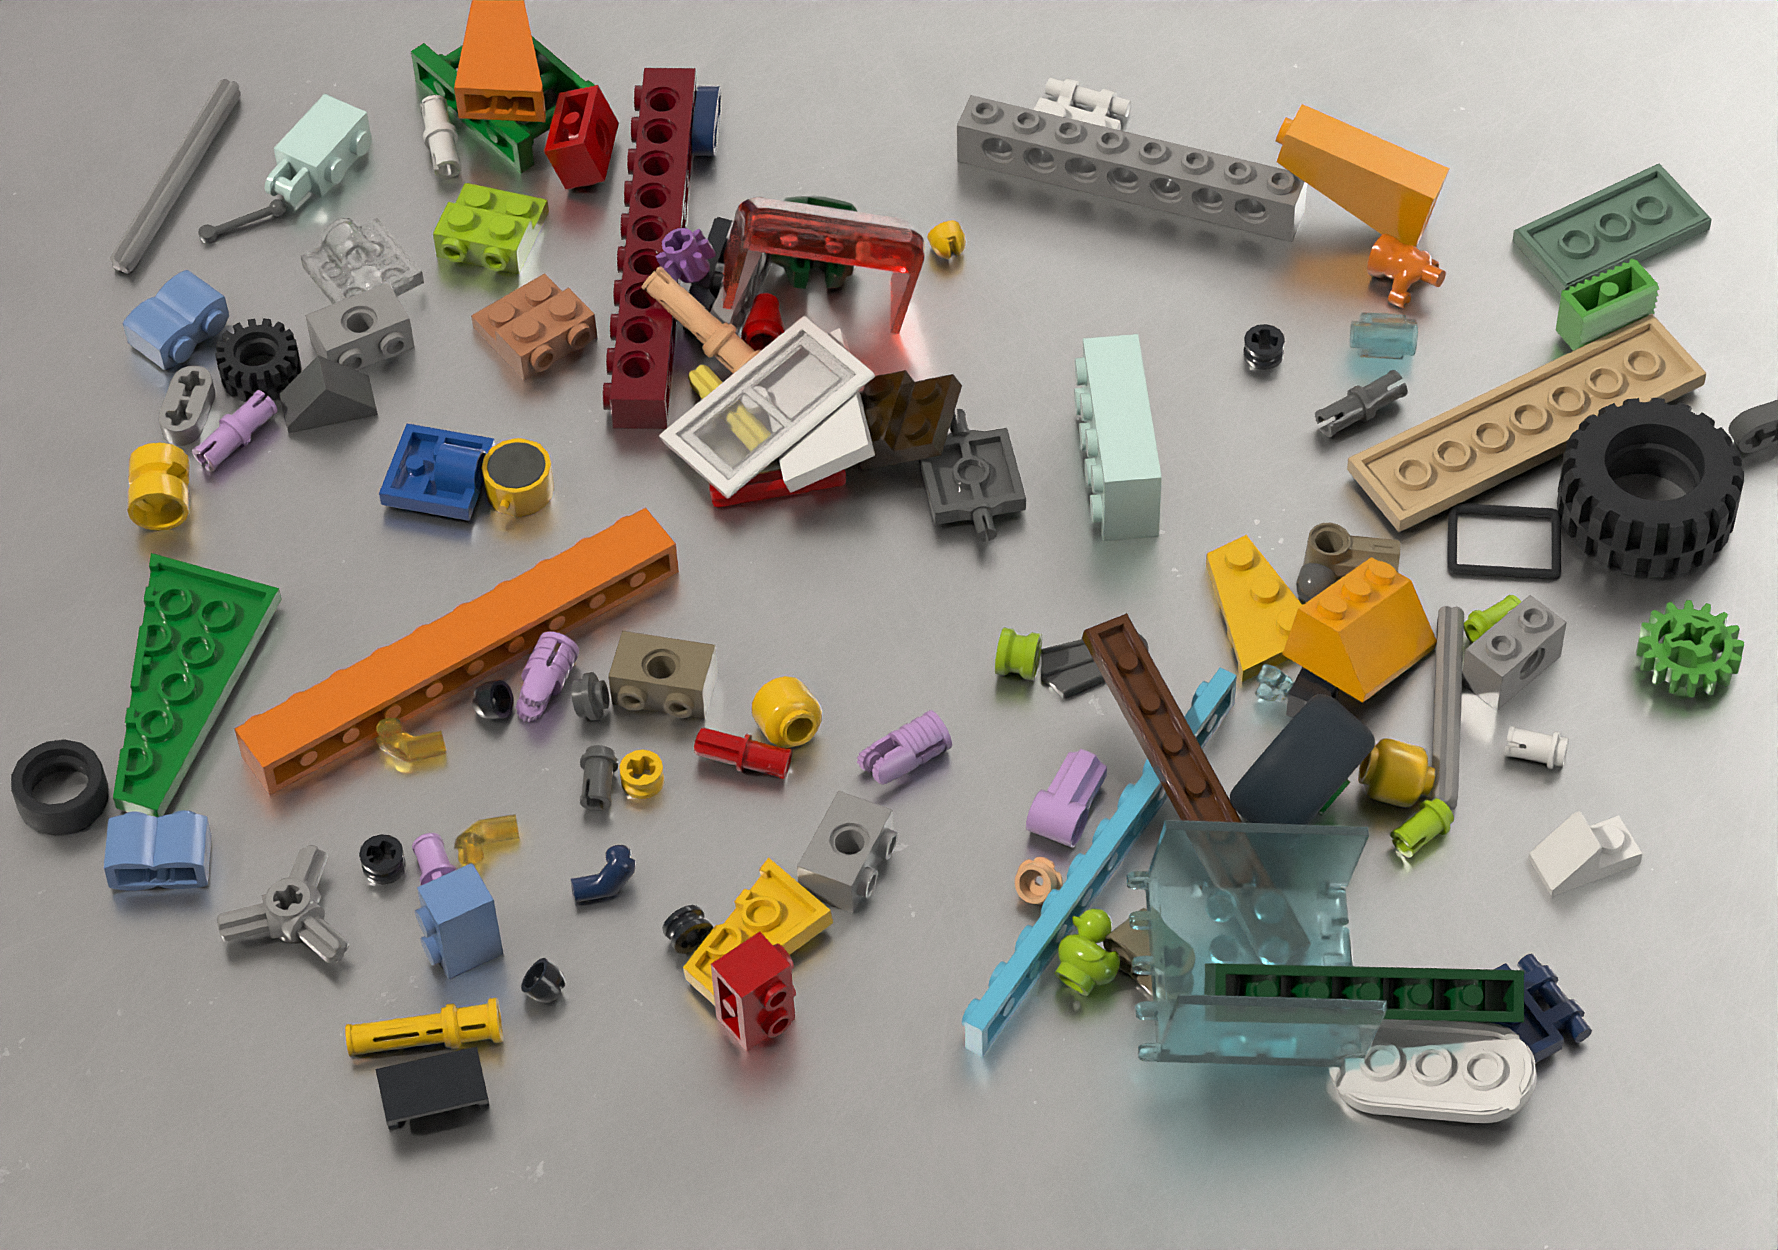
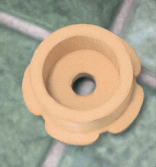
[1015,857,1063,905]

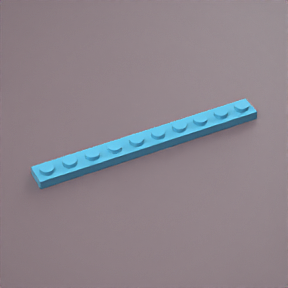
[962,667,1237,1058]

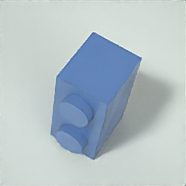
[415,863,504,979]

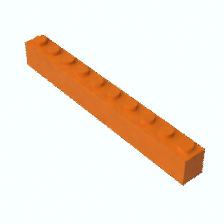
[235,507,679,795]

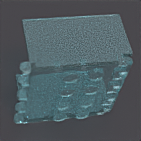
[1126,820,1387,1067]

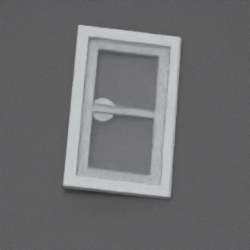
[659,316,875,499]

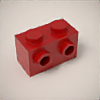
[711,931,796,1052]

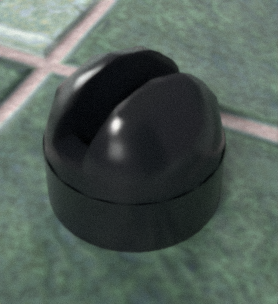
[472,680,514,720]
[521,958,566,1003]

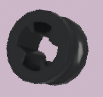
[1243,324,1285,370]
[359,834,406,885]
[662,905,713,954]

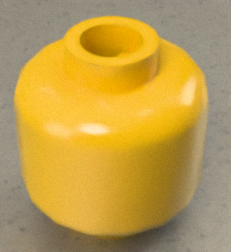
[751,676,822,748]
[1358,738,1435,807]

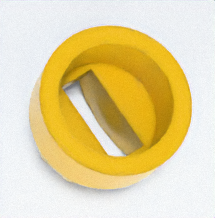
[927,220,966,259]

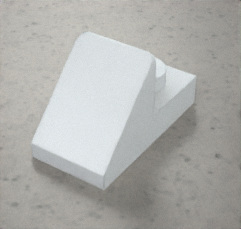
[1528,811,1642,897]

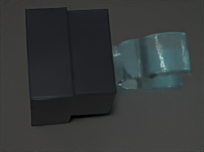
[1255,664,1339,718]

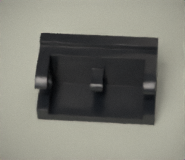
[375,1046,489,1129]

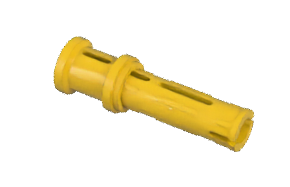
[345,997,503,1057]

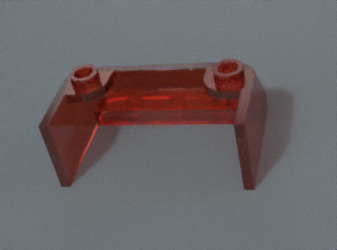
[723,197,925,334]

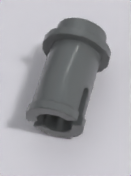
[580,745,619,811]

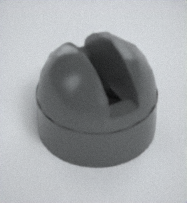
[1296,563,1337,602]

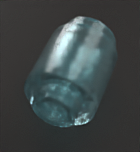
[1349,312,1418,360]

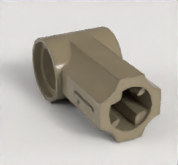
[1303,522,1400,581]

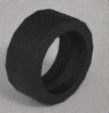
[11,739,109,836]

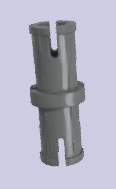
[1315,370,1408,437]

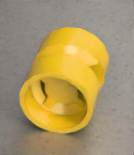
[127,442,190,531]

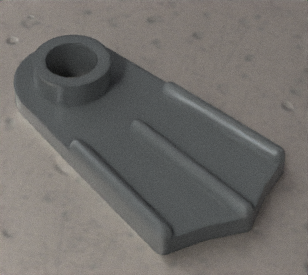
[1041,633,1149,699]

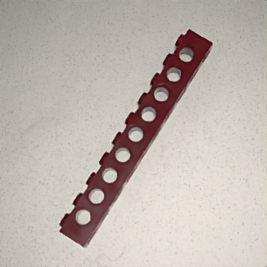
[603,68,697,429]

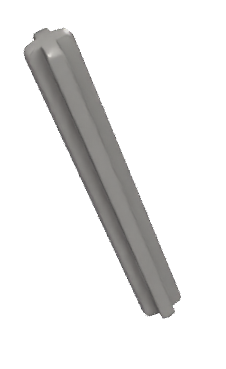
[1431,606,1464,810]

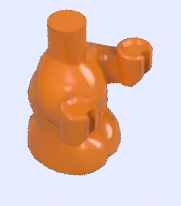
[1367,233,1446,309]

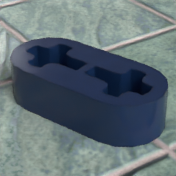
[692,85,721,157]

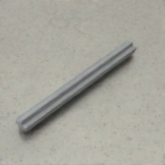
[110,79,241,274]

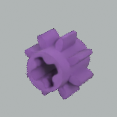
[656,228,716,283]

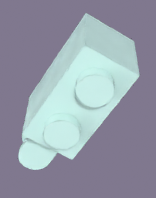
[265,93,372,205]

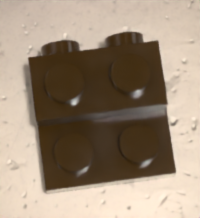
[858,370,962,470]

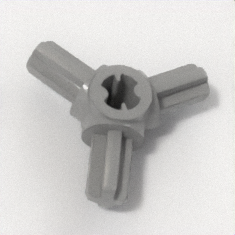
[217,845,349,963]

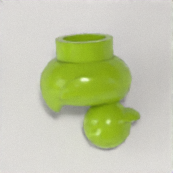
[1054,909,1120,996]

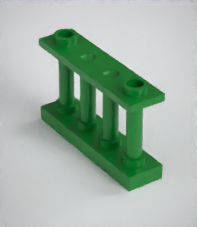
[411,36,595,173]

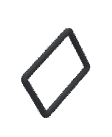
[1448,503,1561,579]

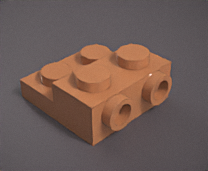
[471,273,597,380]

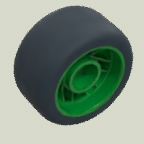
[1230,694,1375,845]

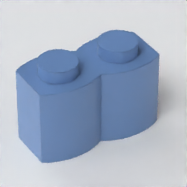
[122,270,230,370]
[104,810,212,891]

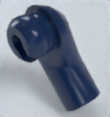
[570,845,636,903]

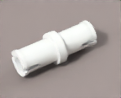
[420,95,462,179]

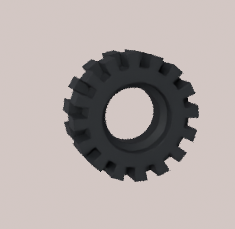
[215,318,302,402]

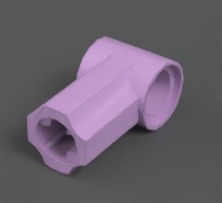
[1026,749,1107,848]

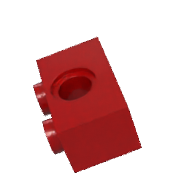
[544,85,619,190]

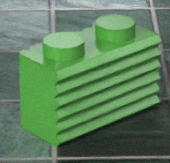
[1555,259,1660,351]

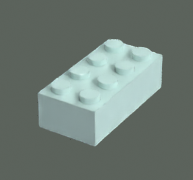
[1074,334,1162,541]

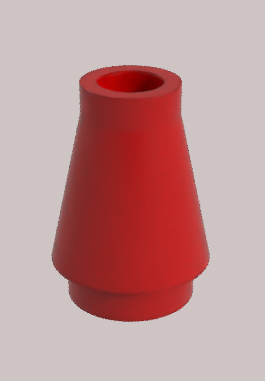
[741,293,785,351]

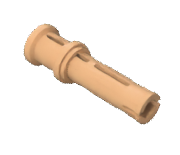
[641,266,761,374]

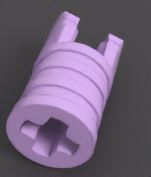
[516,632,579,723]
[857,710,952,785]

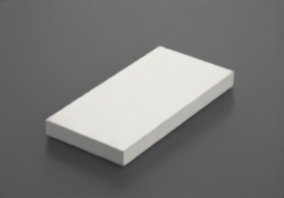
[762,328,875,492]

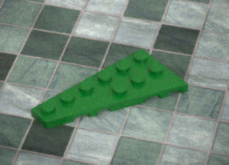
[113,553,282,817]

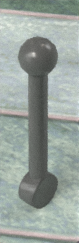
[198,199,286,243]

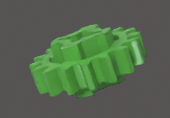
[1636,600,1744,697]

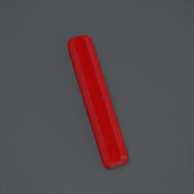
[709,469,846,508]

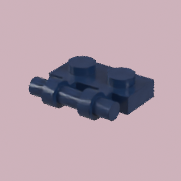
[1482,953,1592,1063]

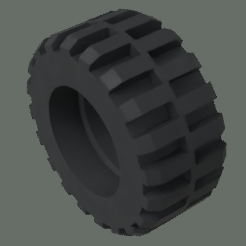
[1557,398,1744,578]

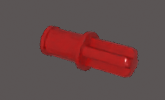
[694,728,793,780]

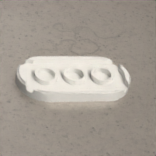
[1328,1019,1537,1123]

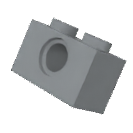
[305,282,415,371]
[1462,595,1567,711]
[797,790,898,913]

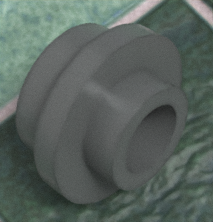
[571,672,610,721]

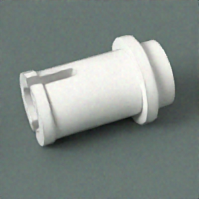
[1504,726,1569,770]

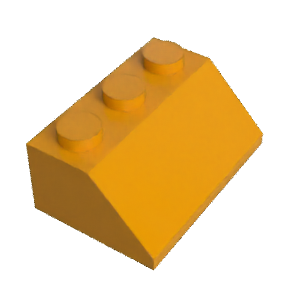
[1282,557,1437,703]

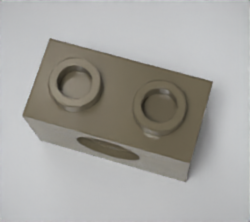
[608,631,718,719]

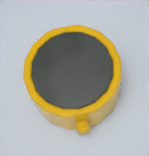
[482,438,555,517]

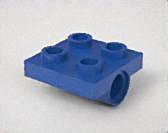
[379,423,495,521]

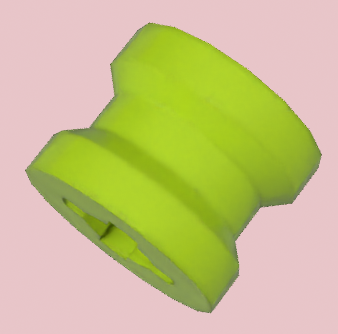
[995,627,1042,681]

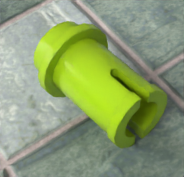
[1464,595,1521,643]
[1390,798,1454,858]

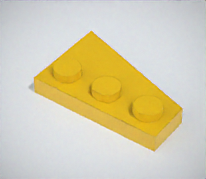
[1206,535,1302,682]
[683,857,833,1006]

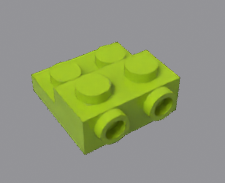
[433,183,549,275]

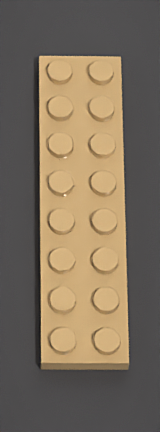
[1347,314,1706,532]

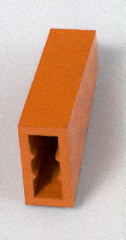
[454,0,546,122]

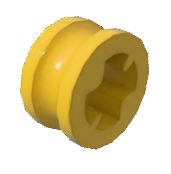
[619,749,664,799]

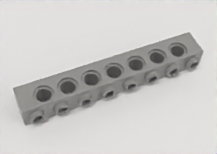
[957,95,1307,242]

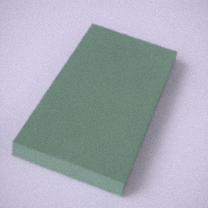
[1512,163,1712,294]

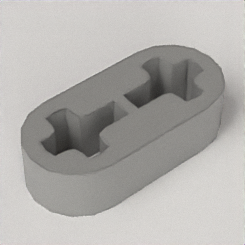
[158,366,215,446]

